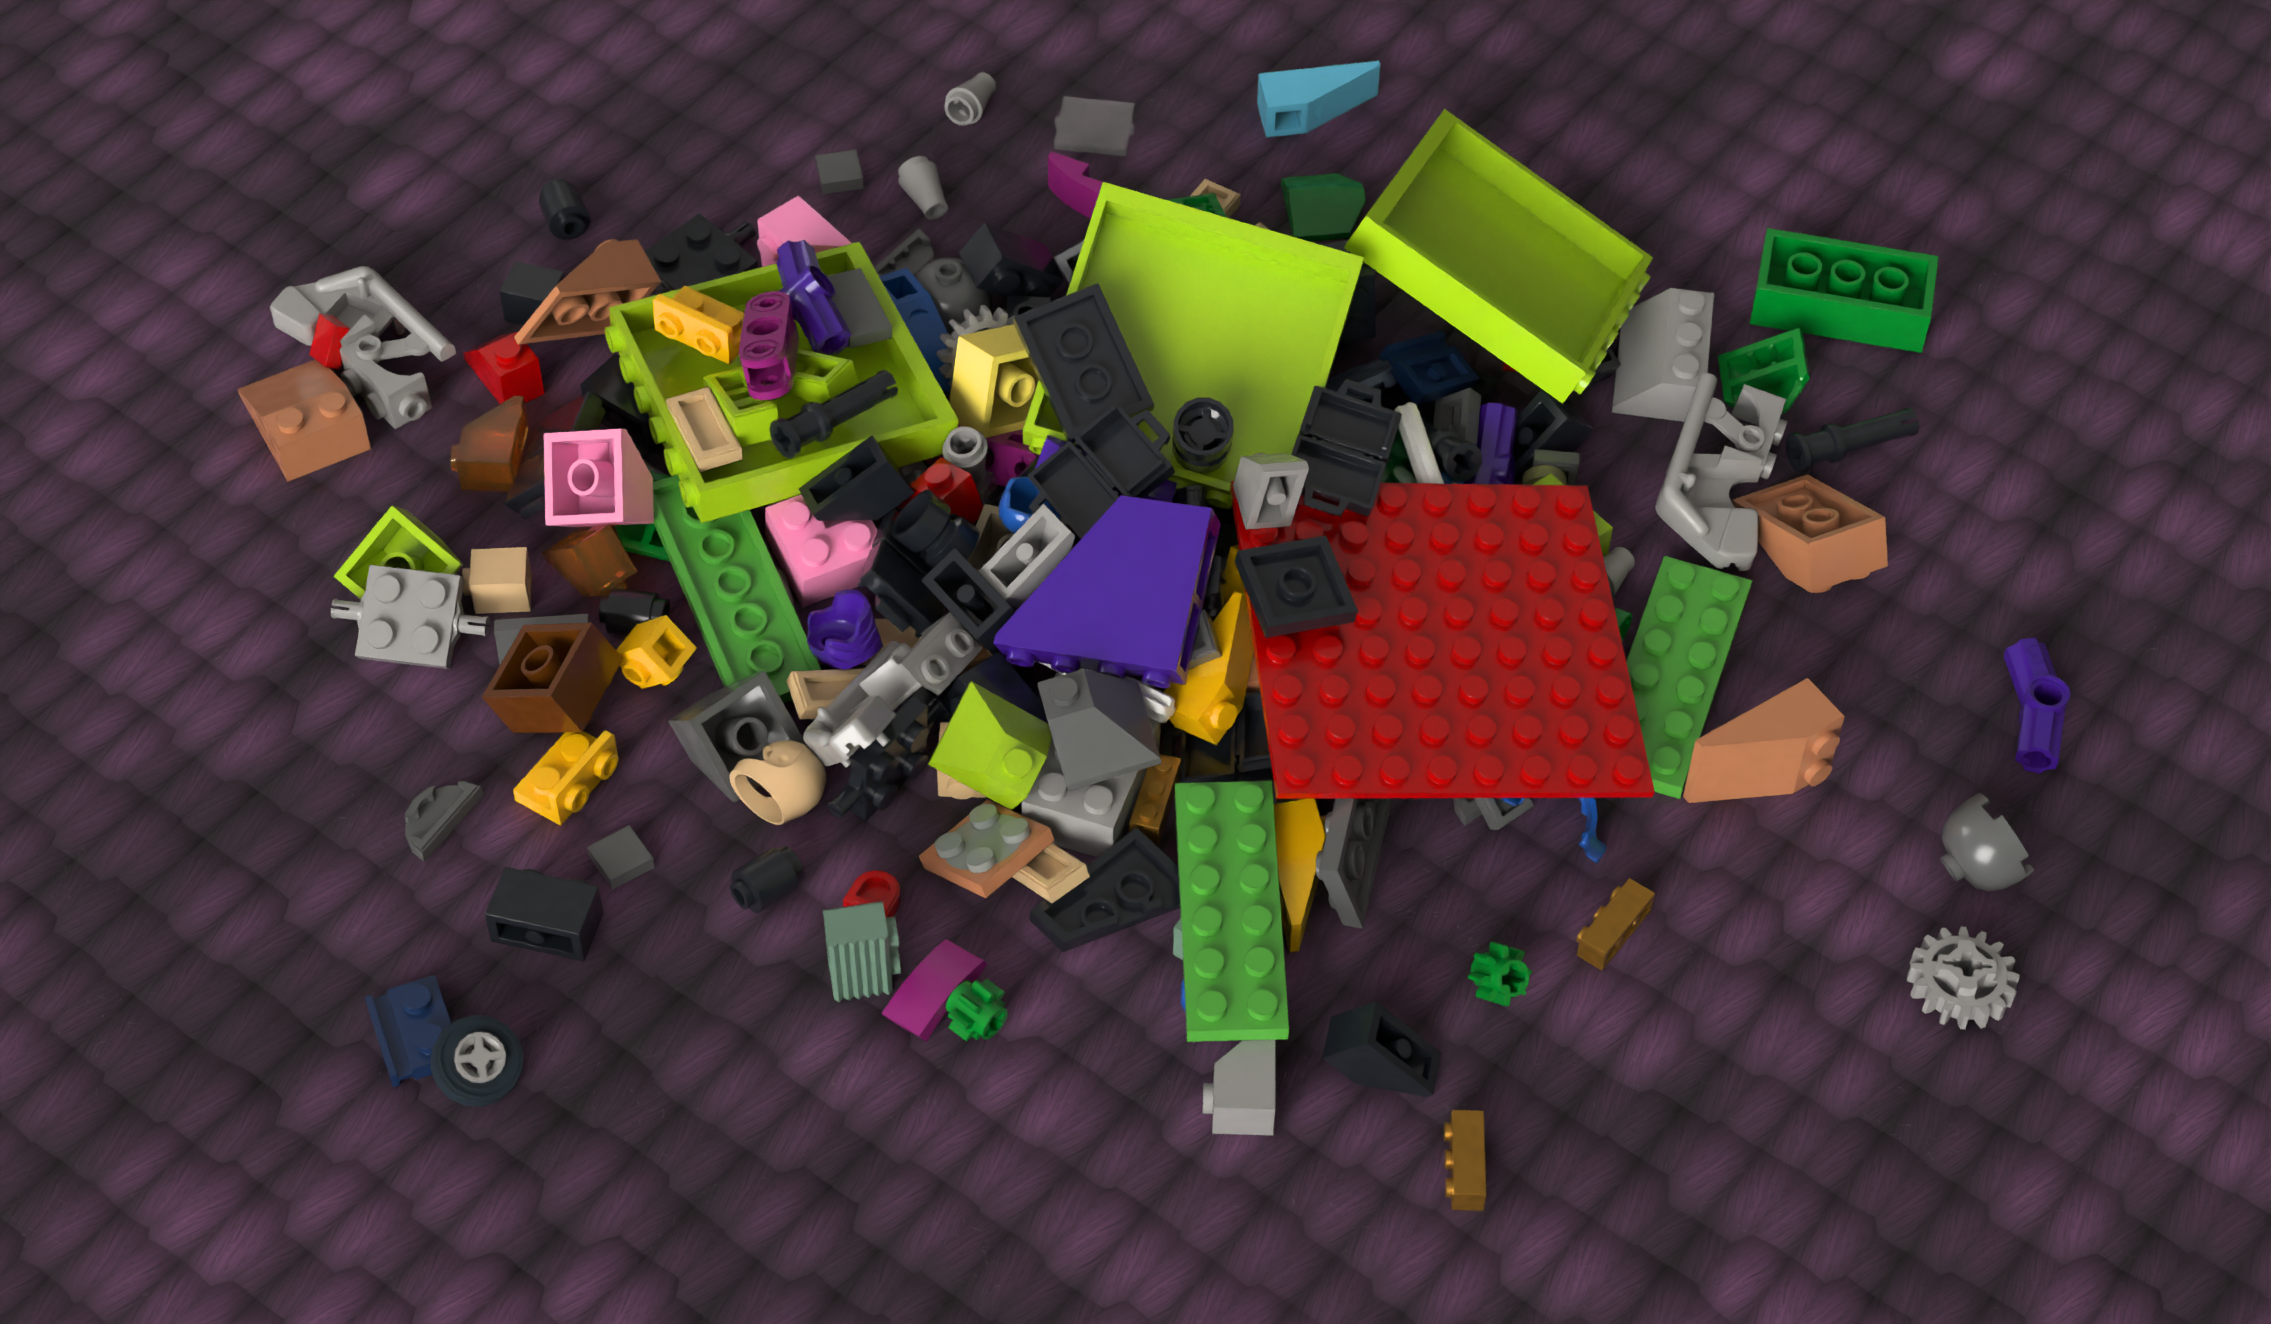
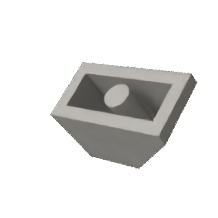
[1233,453,1309,530]
[978,504,1075,610]
[1203,1040,1275,1135]

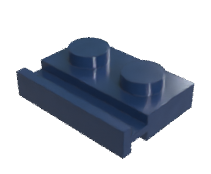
[1378,331,1480,405]
[365,975,451,1087]

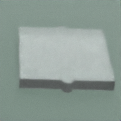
[1054,96,1134,156]

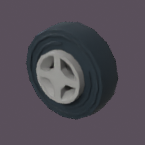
[430,1015,523,1107]

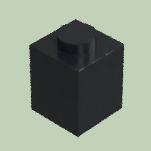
[499,261,565,325]

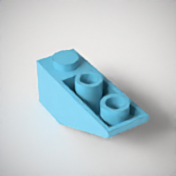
[1257,61,1380,138]

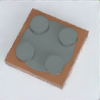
[919,799,1054,898]

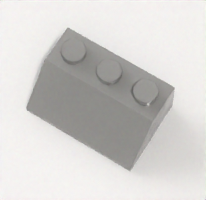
[1612,288,1714,422]

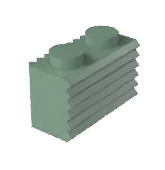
[823,901,901,1002]

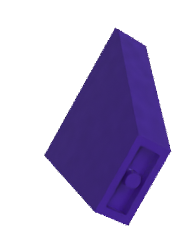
[993,495,1221,688]

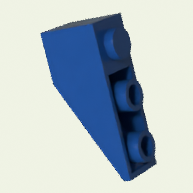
[879,268,951,396]

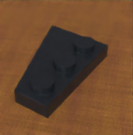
[1029,827,1180,952]

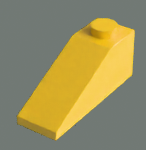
[1163,591,1254,745]
[1273,799,1326,953]

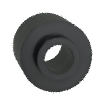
[539,179,591,240]
[599,588,670,636]
[730,846,805,913]

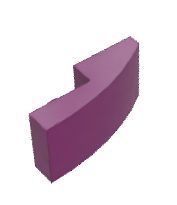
[1048,151,1103,219]
[881,939,987,1042]

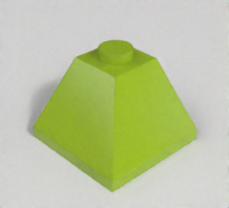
[333,506,463,599]
[928,681,1052,810]

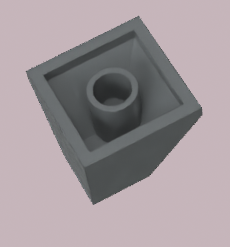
[1037,669,1162,791]
[668,671,806,802]

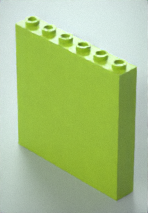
[1344,109,1653,404]
[1023,182,1364,509]
[605,242,958,523]

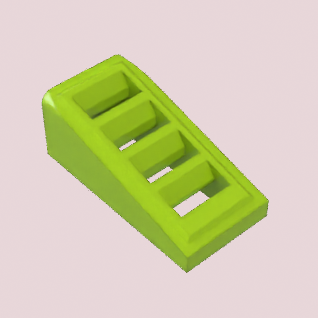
[771,349,859,404]
[703,366,778,447]

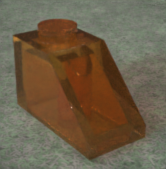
[451,396,529,492]
[541,524,638,597]

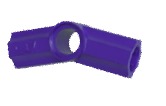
[776,240,852,355]
[1463,403,1518,485]
[2004,638,2070,774]

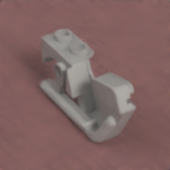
[270,266,456,429]
[1655,373,1787,571]
[803,612,983,768]

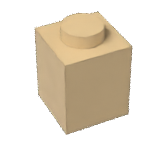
[462,547,532,614]

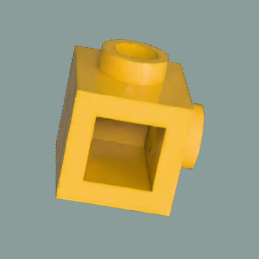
[616,615,697,689]

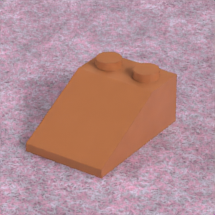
[514,239,661,345]
[238,360,371,482]
[1732,474,1888,593]
[1683,678,1845,803]

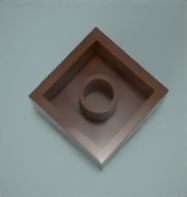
[482,622,623,733]

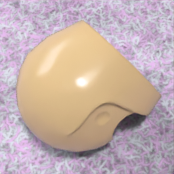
[729,740,826,825]

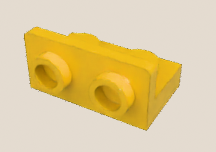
[653,285,744,364]
[513,730,619,826]

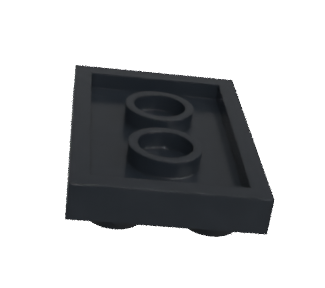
[1013,283,1154,444]

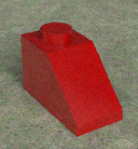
[463,332,545,412]
[898,457,984,524]

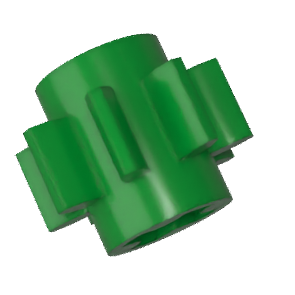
[1468,942,1532,1007]
[946,978,1008,1042]

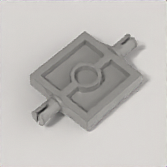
[331,565,490,669]

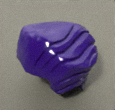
[807,589,883,670]

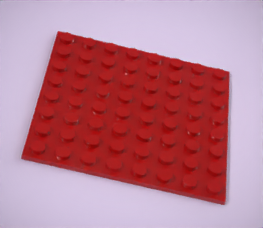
[1230,481,1655,799]

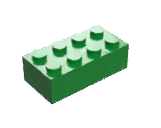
[1750,228,1939,353]

